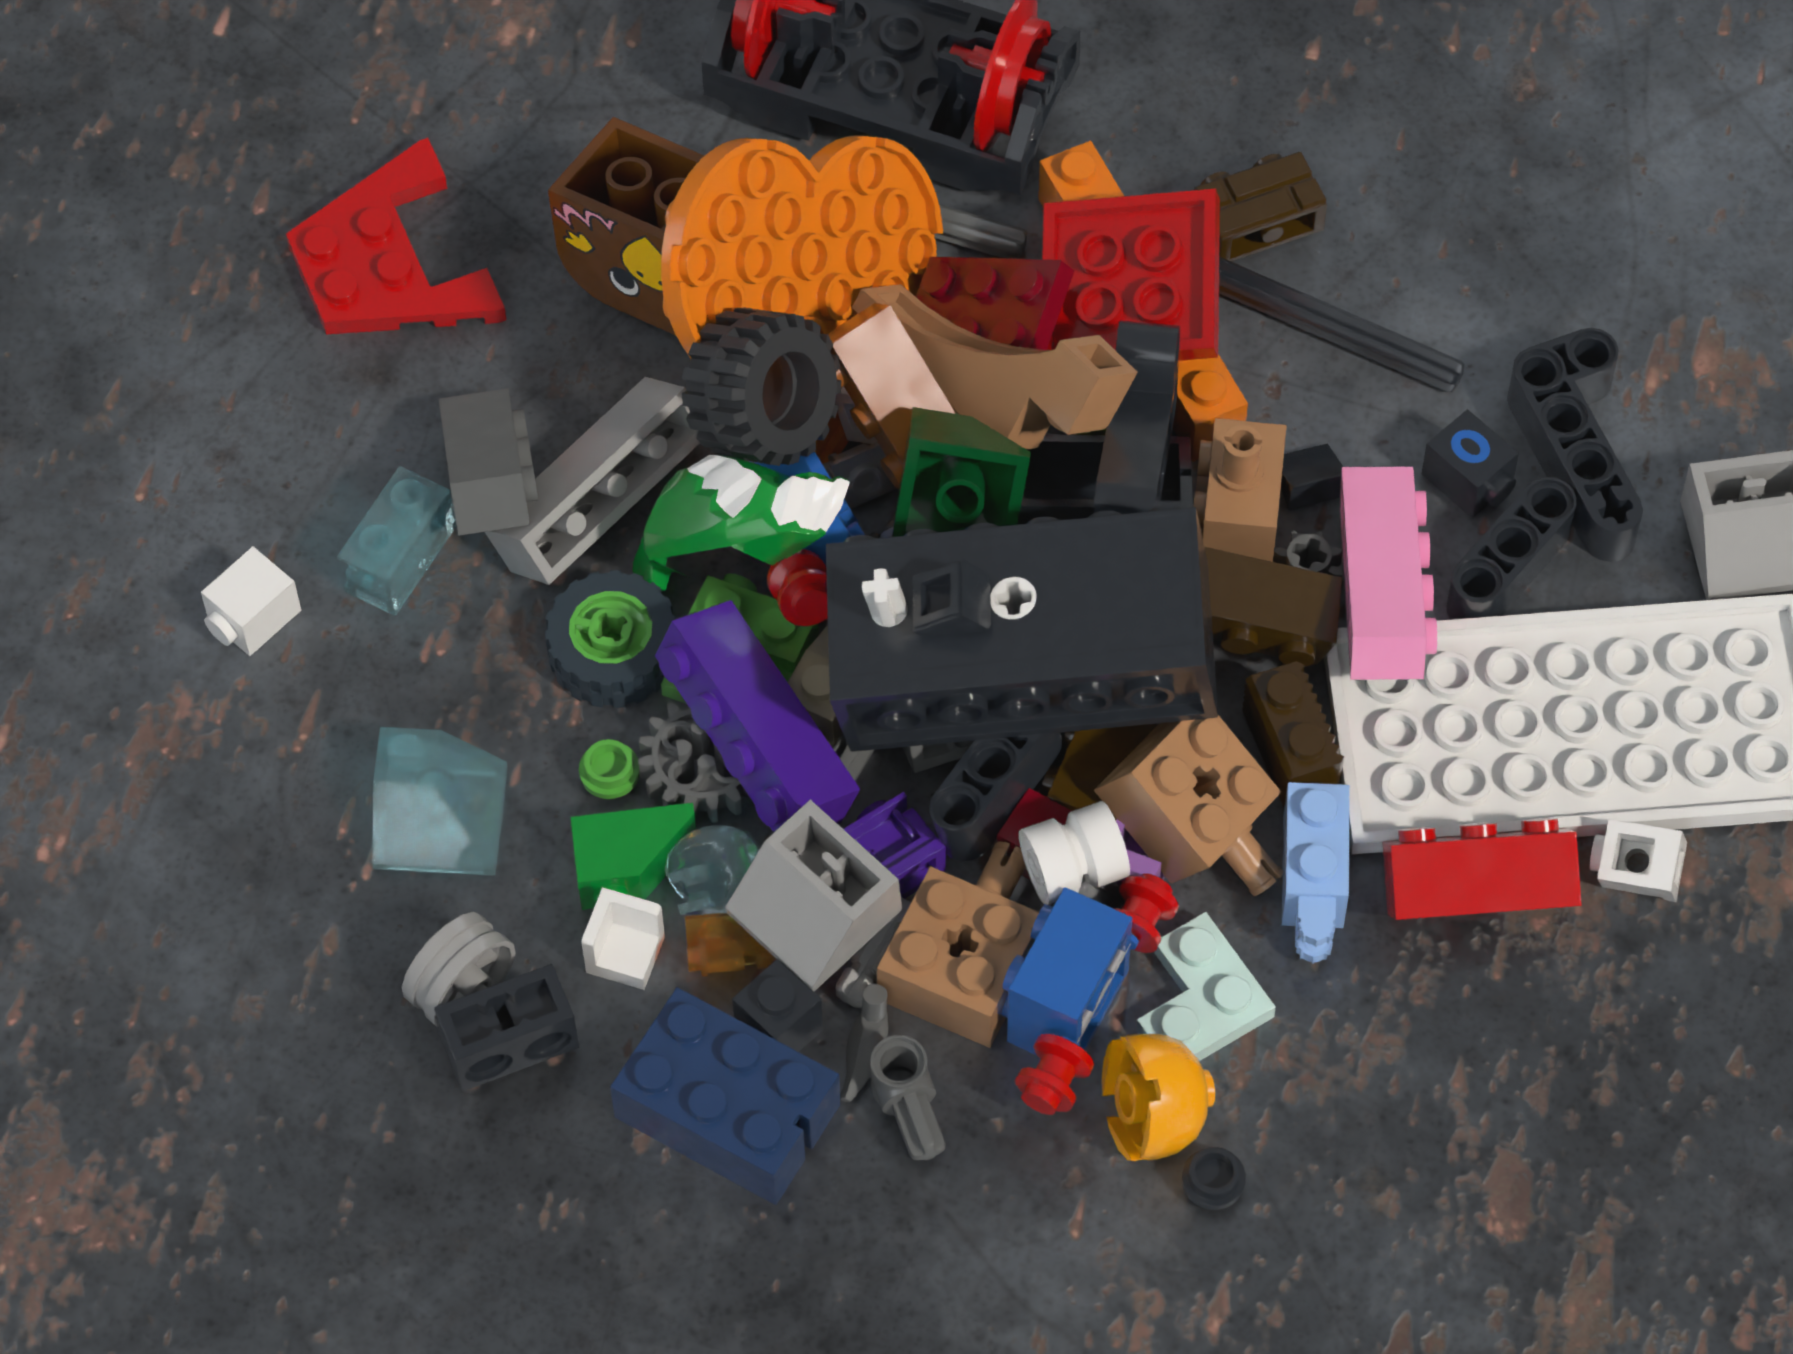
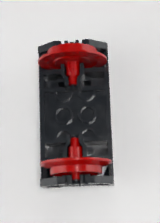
[701,0,1081,195]

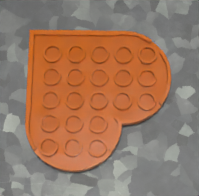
[661,135,943,464]

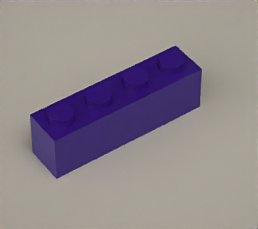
[655,600,860,832]

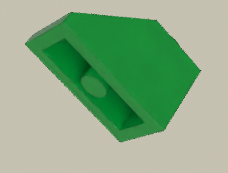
[571,803,697,910]

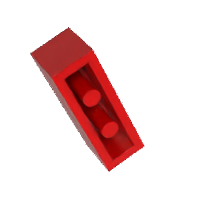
[1383,818,1582,920]

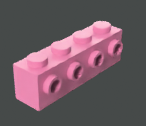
[1339,467,1437,680]

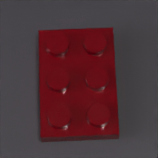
[916,256,1074,350]

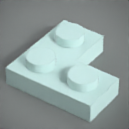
[1136,912,1276,1061]

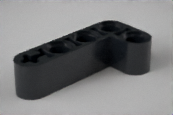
[1093,320,1180,514]
[1507,328,1643,562]

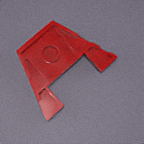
[286,138,507,335]

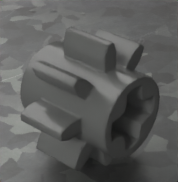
[1273,531,1344,583]

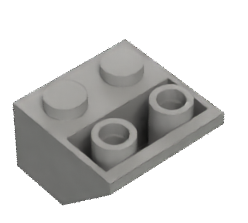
[1680,450,1793,600]
[725,800,902,992]

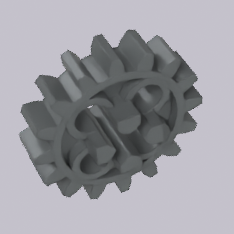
[638,702,751,823]

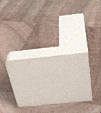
[582,887,665,990]

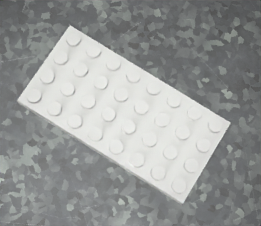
[1324,594,1793,854]

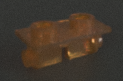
[685,913,776,977]

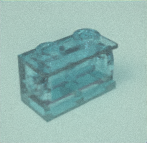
[337,466,457,616]

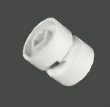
[1019,801,1130,905]

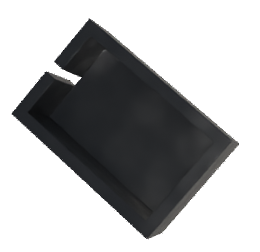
[1017,434,1193,525]

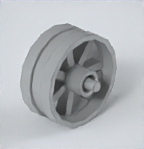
[402,912,516,1027]

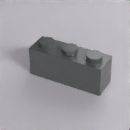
[439,388,538,536]

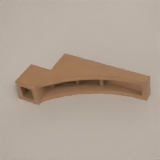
[852,284,1138,449]

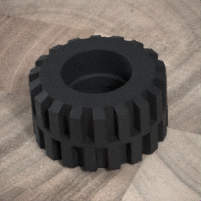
[682,307,841,466]

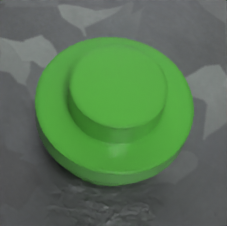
[579,739,640,799]

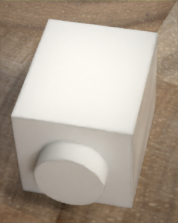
[201,546,301,656]

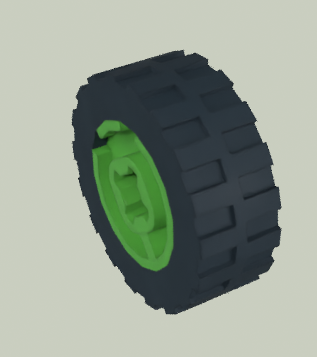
[545,570,676,708]

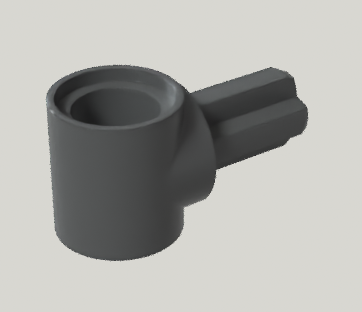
[870,1035,946,1161]

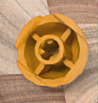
[1102,1033,1215,1161]

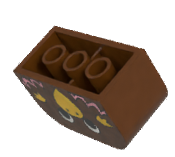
[548,117,705,335]

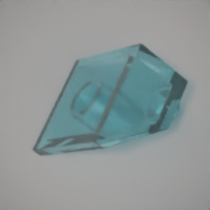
[372,727,508,875]

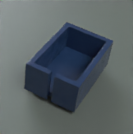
[610,987,841,1205]

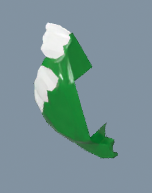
[632,455,850,591]

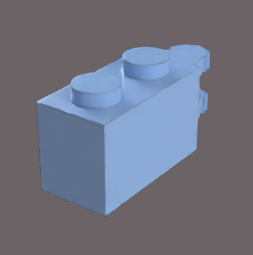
[1282,782,1350,964]

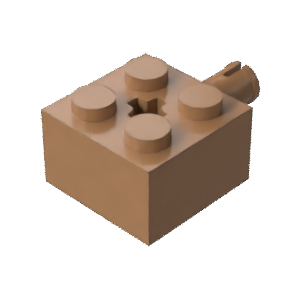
[1194,418,1287,562]
[1094,715,1284,896]
[877,842,1039,1048]

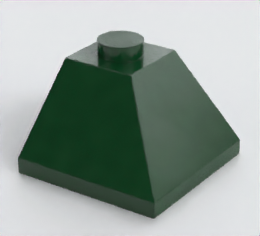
[892,407,1031,537]

